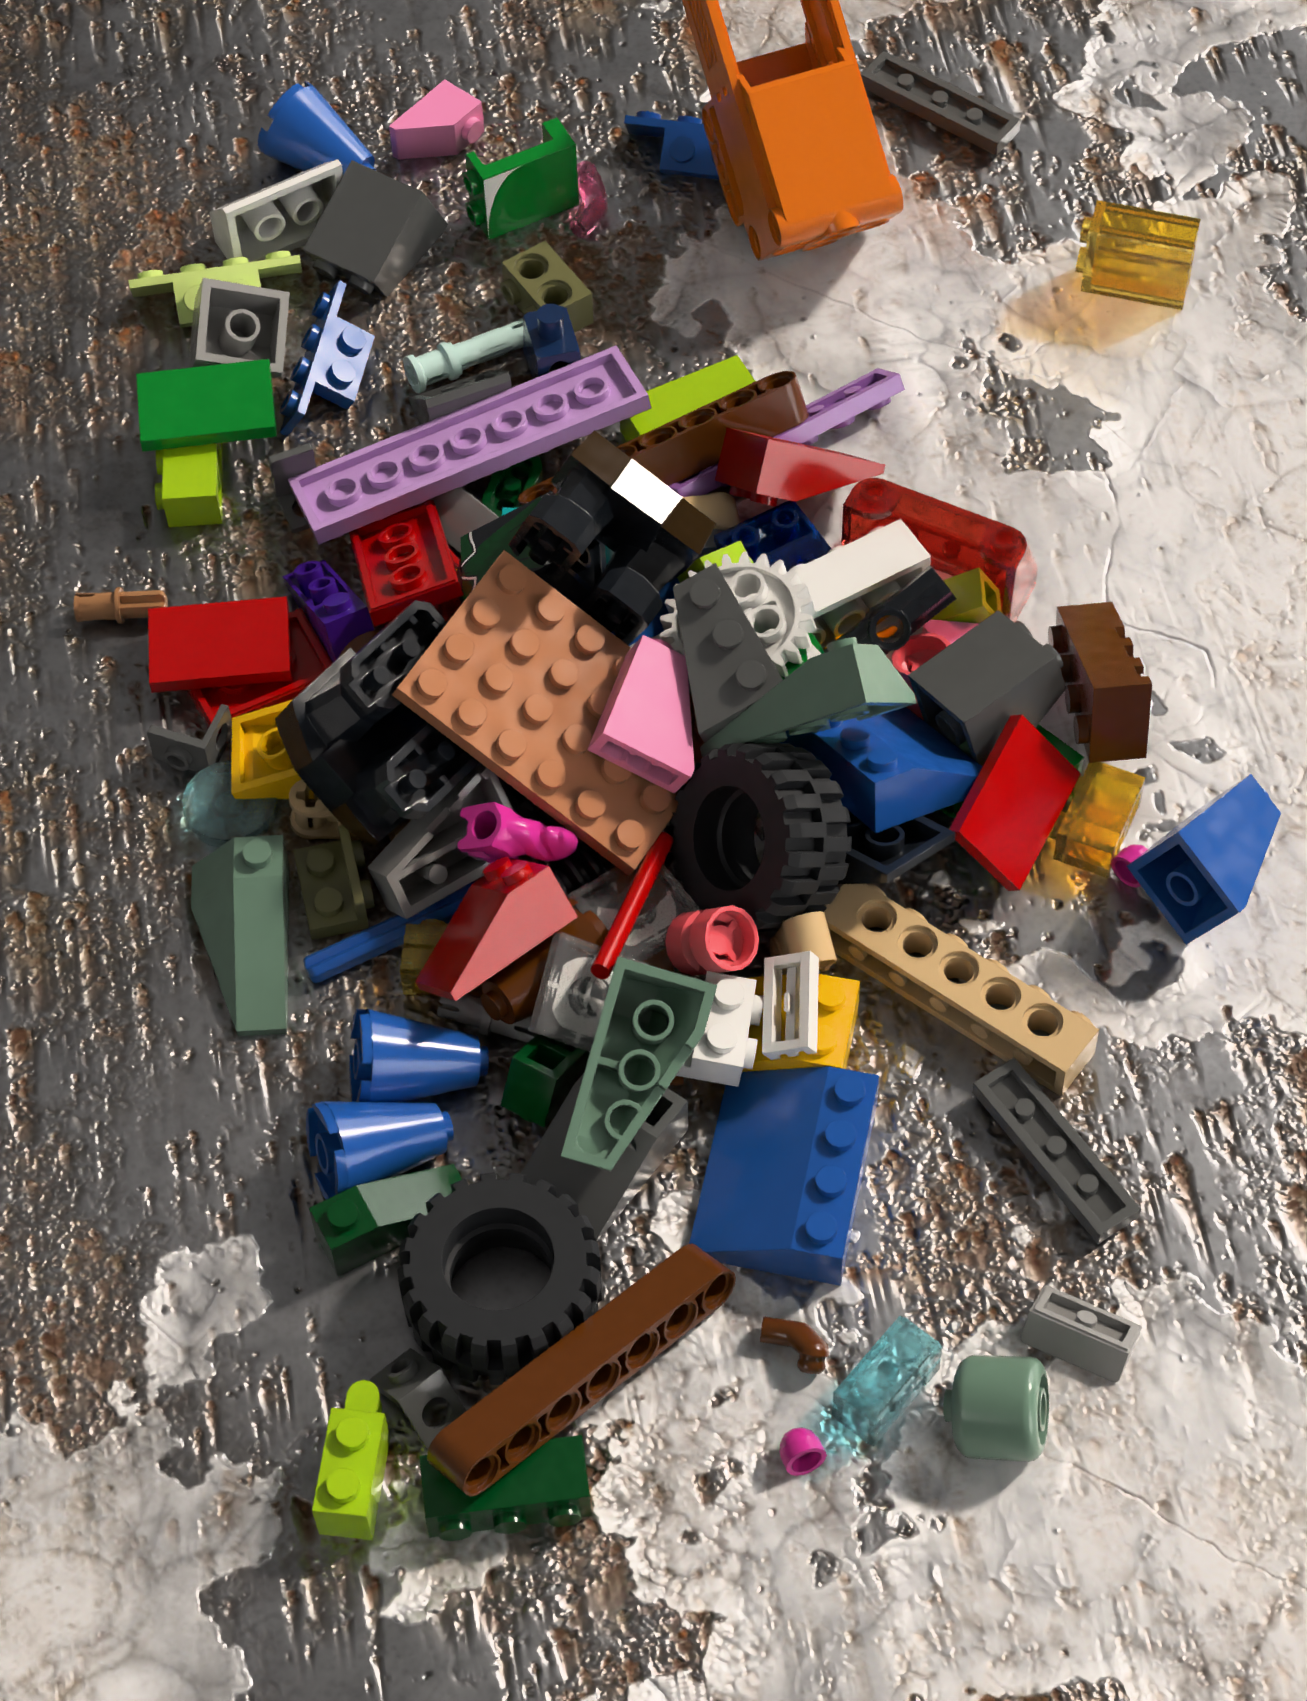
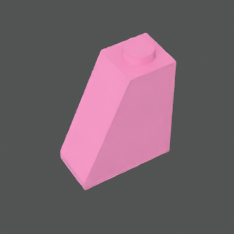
[587,635,695,793]

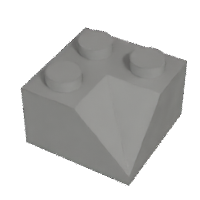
[188,278,290,378]

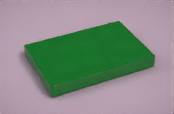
[136,359,277,452]

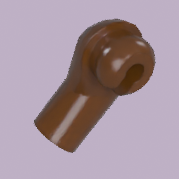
[760,1316,830,1374]

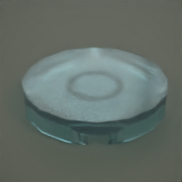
[182,761,279,847]

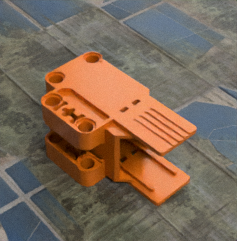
[682,0,904,261]

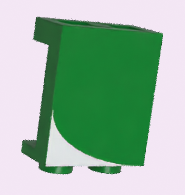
[462,117,579,240]

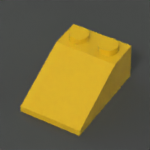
[231,700,314,799]
[742,974,860,1072]

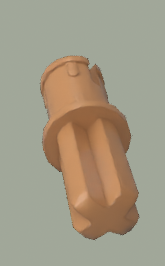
[73,587,168,624]

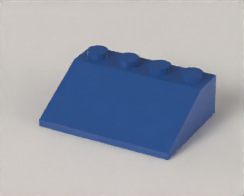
[780,707,982,833]
[689,1066,880,1286]

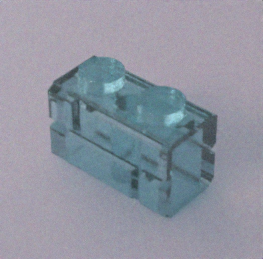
[832,1315,943,1447]

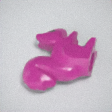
[457,802,578,863]

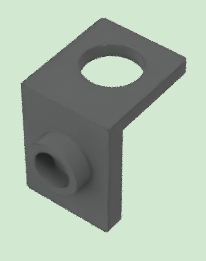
[268,443,316,534]
[147,704,232,776]
[370,1348,466,1449]

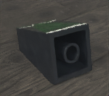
[459,490,606,607]

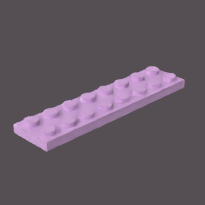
[288,346,651,544]

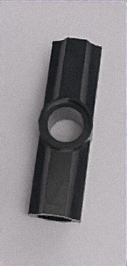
[823,566,957,655]

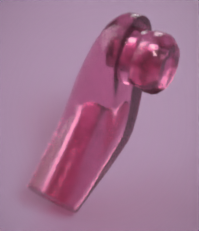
[569,161,608,238]

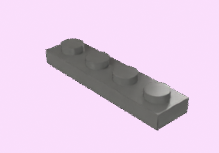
[861,50,1021,156]
[972,1058,1141,1244]

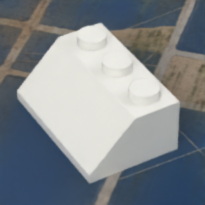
[209,159,343,262]

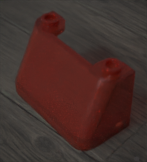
[841,478,1038,622]

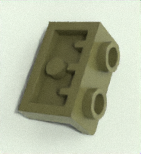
[293,825,375,940]

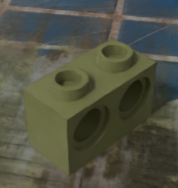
[500,241,594,333]

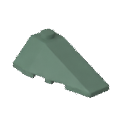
[700,637,917,757]
[191,835,290,1036]
[560,956,717,1171]

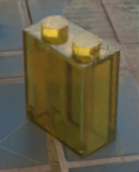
[1075,200,1201,310]

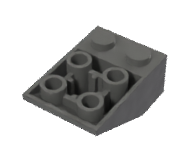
[521,1073,688,1242]

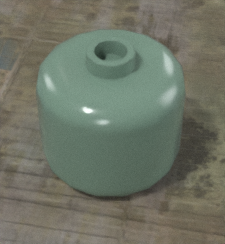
[943,1355,1049,1462]

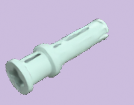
[403,318,524,394]

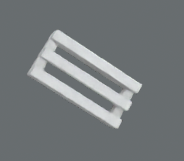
[762,951,819,1060]

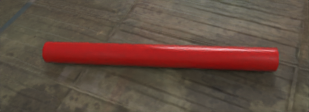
[590,832,674,979]

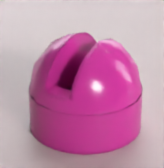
[1111,844,1148,888]
[779,1427,827,1476]

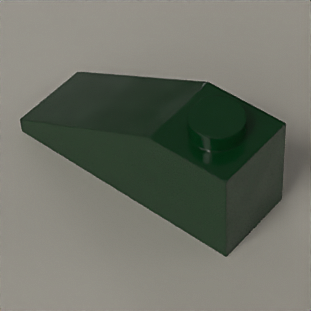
[500,1032,591,1127]
[309,1164,462,1277]

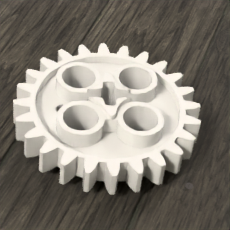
[660,552,816,678]

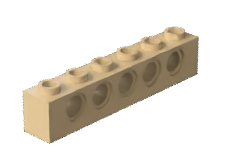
[824,883,1100,1096]

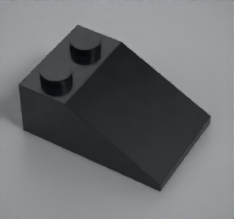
[838,805,955,884]

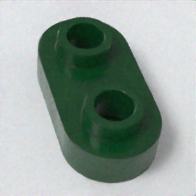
[482,455,543,517]

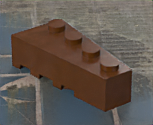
[1048,602,1152,763]

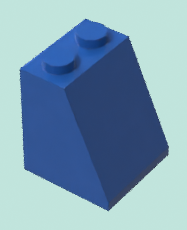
[1126,774,1281,945]

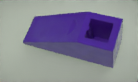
[282,560,375,663]

